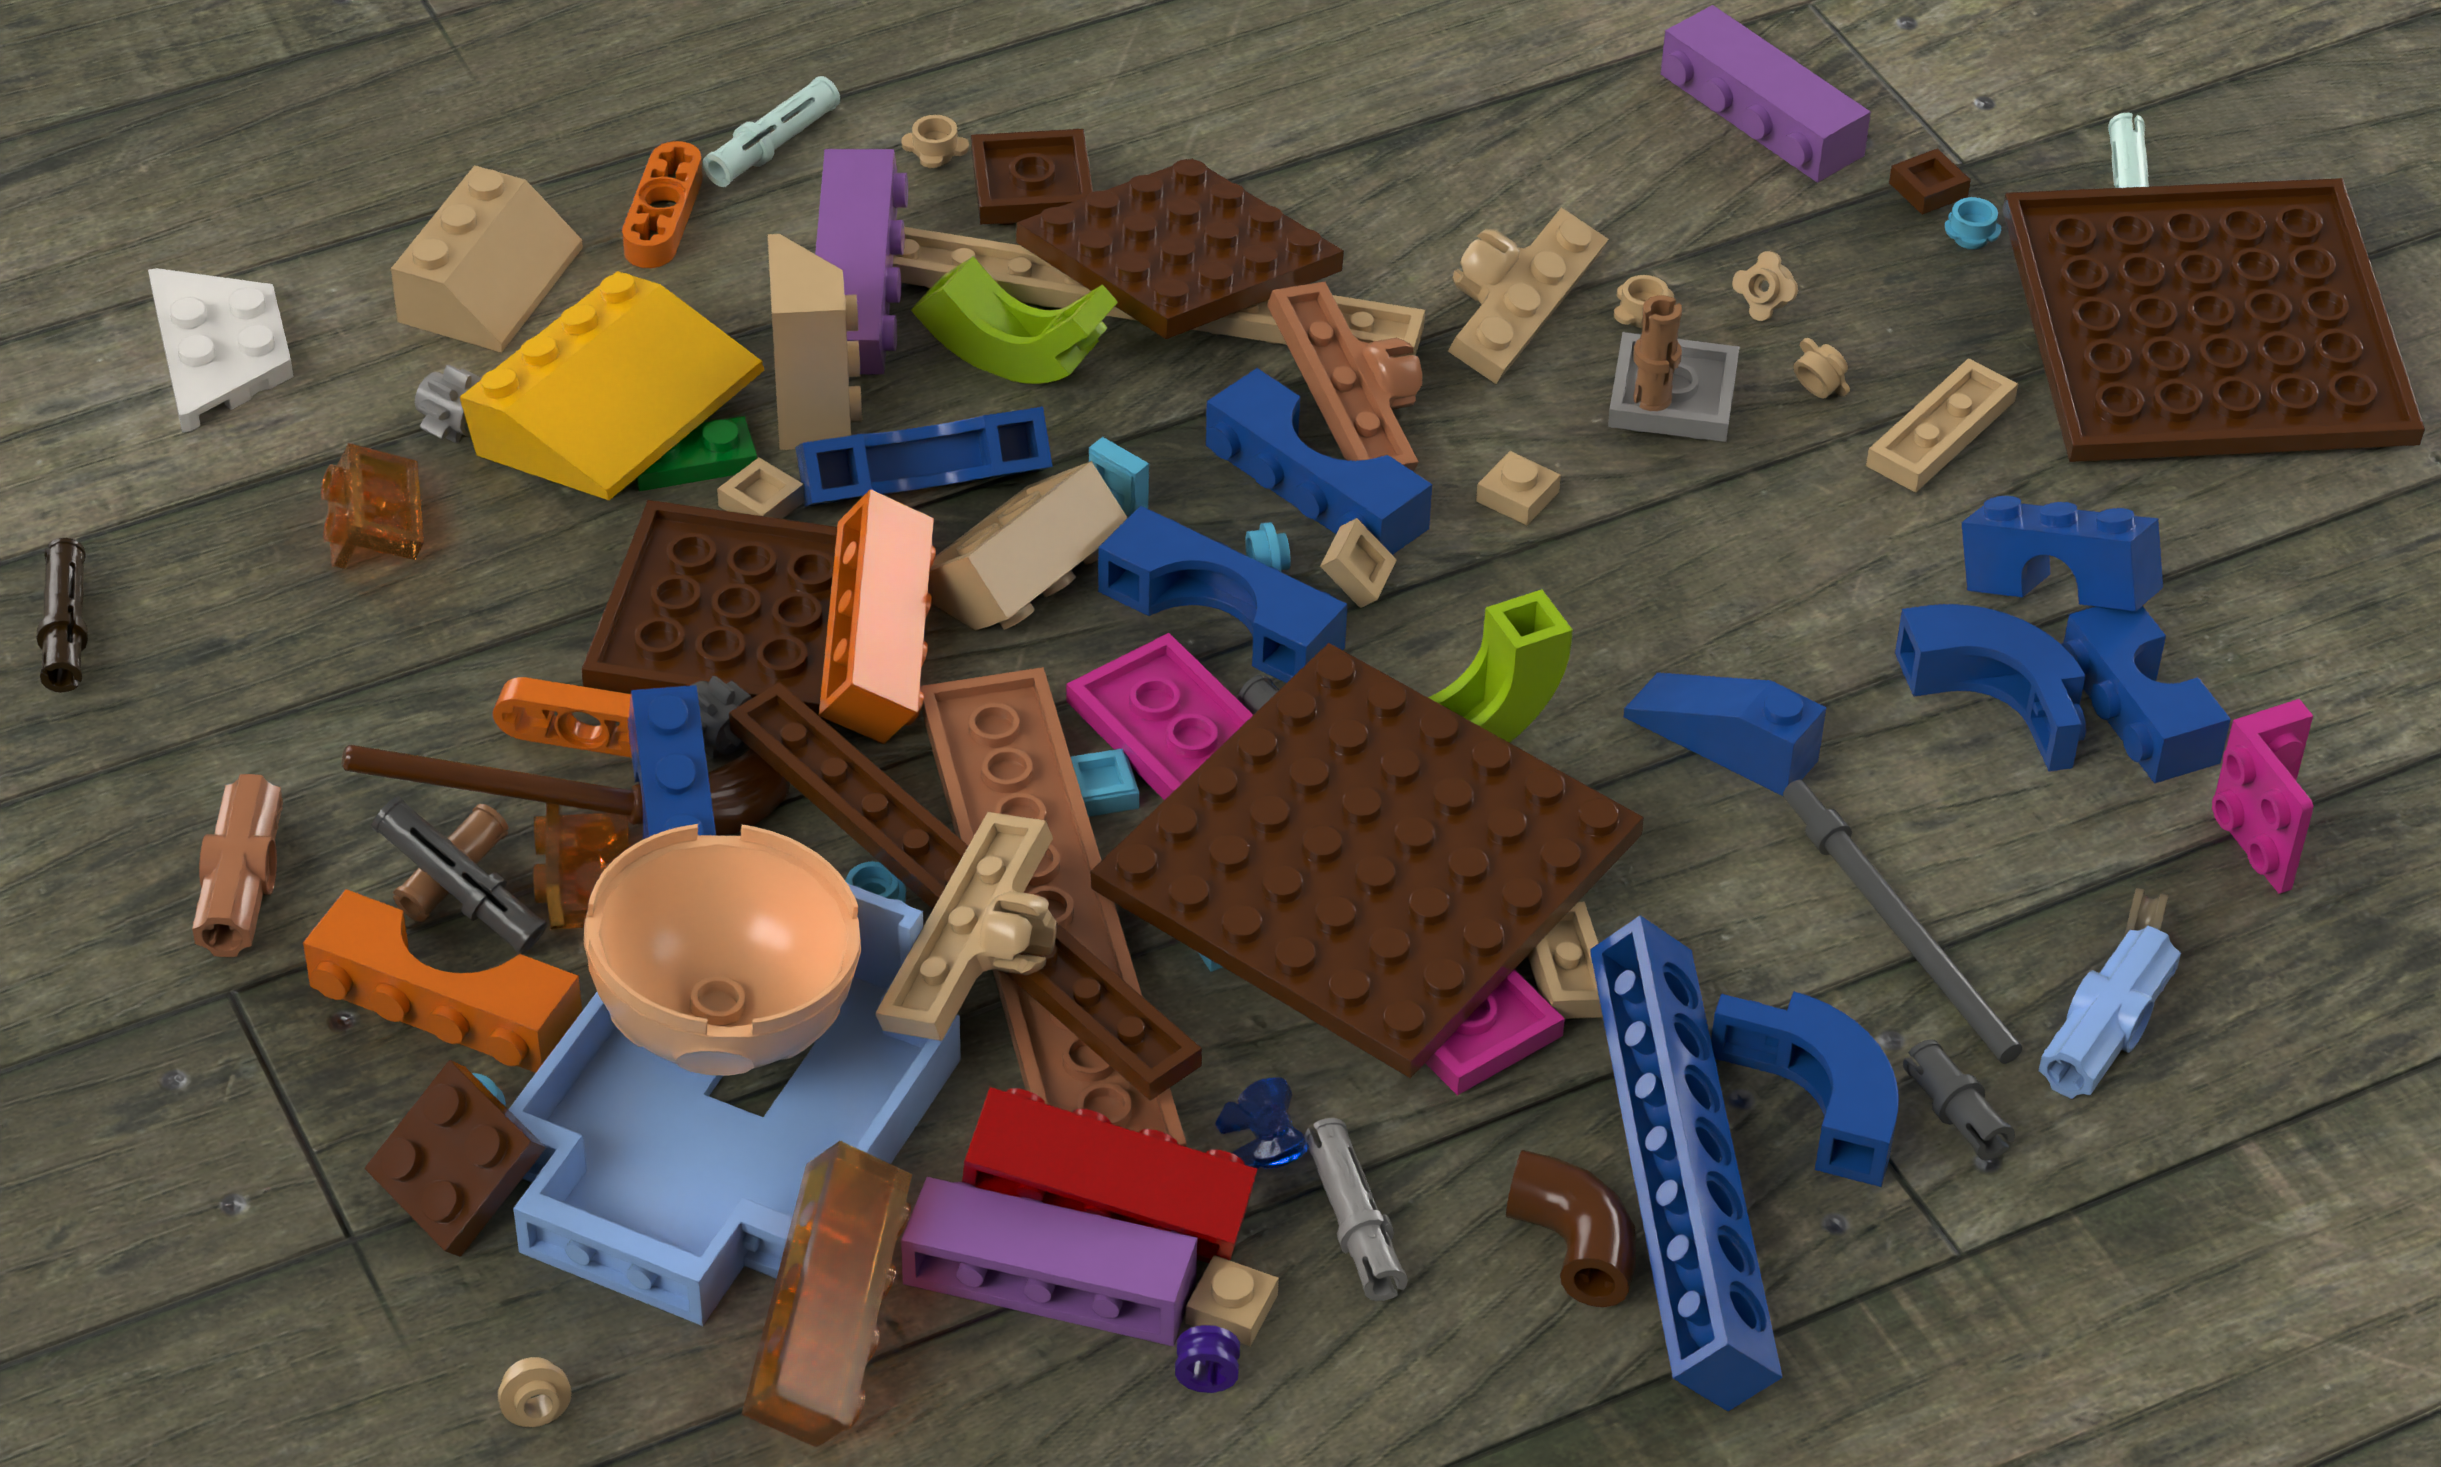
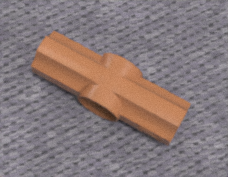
[192,774,283,957]

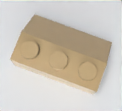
[391,165,583,353]
[768,234,862,450]
[928,461,1128,631]

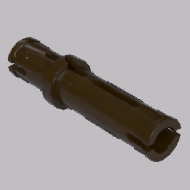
[36,538,88,693]

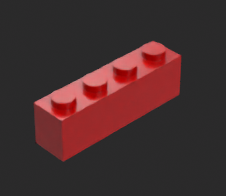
[962,1087,1258,1263]

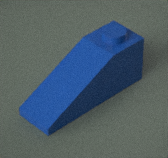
[1623,672,1827,796]

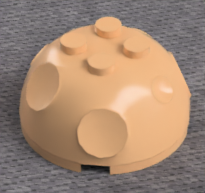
[584,824,861,1076]

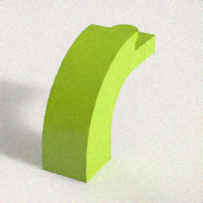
[911,256,1118,384]
[1428,589,1573,743]

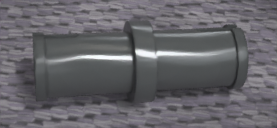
[1903,1039,2015,1161]

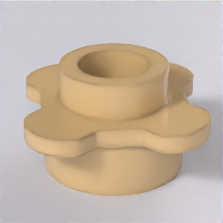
[902,115,969,168]
[1732,251,1798,321]
[1614,275,1674,328]
[1793,338,1850,399]

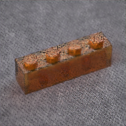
[741,1141,912,1447]

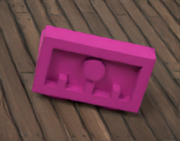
[2211,699,2314,894]

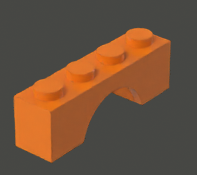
[303,889,582,1073]

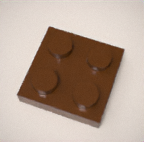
[971,129,1093,225]
[364,1060,546,1257]

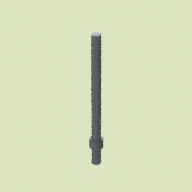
[1783,780,2022,1064]

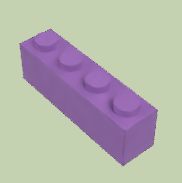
[1661,5,1871,183]
[815,149,908,374]
[901,1177,1197,1347]

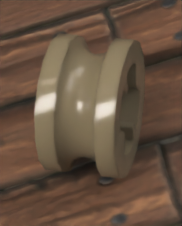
[2124,888,2169,937]

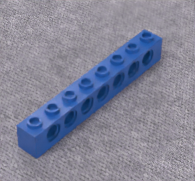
[1590,915,1783,1411]

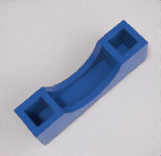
[1206,368,1432,555]
[795,407,1053,507]
[1098,506,1347,683]

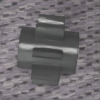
[690,676,752,759]

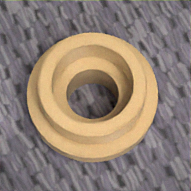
[498,1357,571,1427]

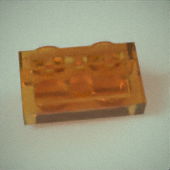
[321,443,424,569]
[533,803,630,930]

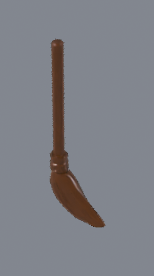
[342,745,790,836]

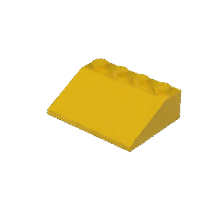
[459,271,765,500]

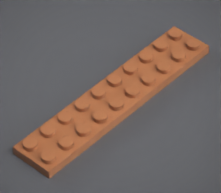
[920,667,1187,1147]

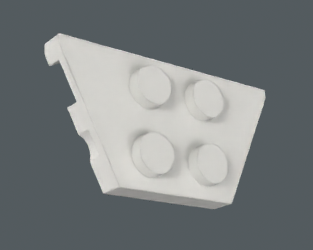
[148,268,293,433]

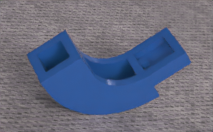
[1895,604,2086,772]
[1711,991,1899,1187]

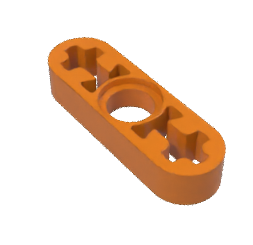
[622,141,703,268]
[493,677,632,758]

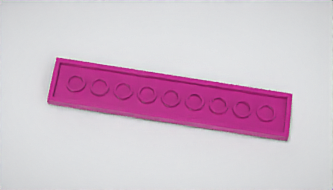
[1066,633,1565,1096]

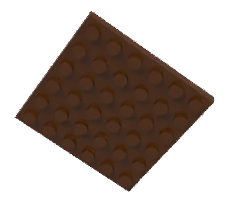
[2002,178,2425,462]
[1090,643,1644,1078]

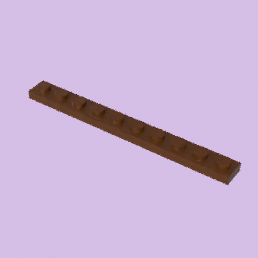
[729,682,1202,1101]

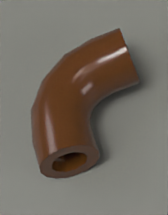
[1506,1150,1636,1307]

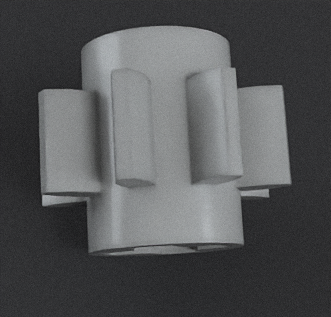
[415,364,481,443]

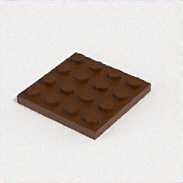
[1016,158,1344,339]
[581,500,837,723]

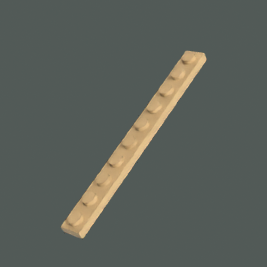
[893,227,1425,358]

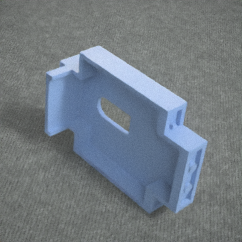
[508,883,961,1326]

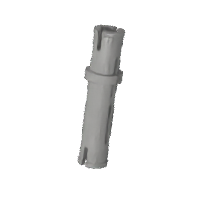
[1304,1118,1408,1301]

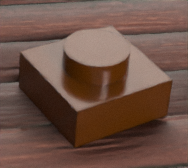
[1889,148,1971,215]

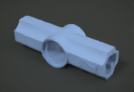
[2039,925,2181,1099]

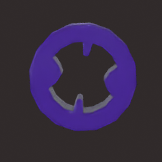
[1175,1325,1240,1393]

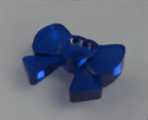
[1215,1077,1309,1171]

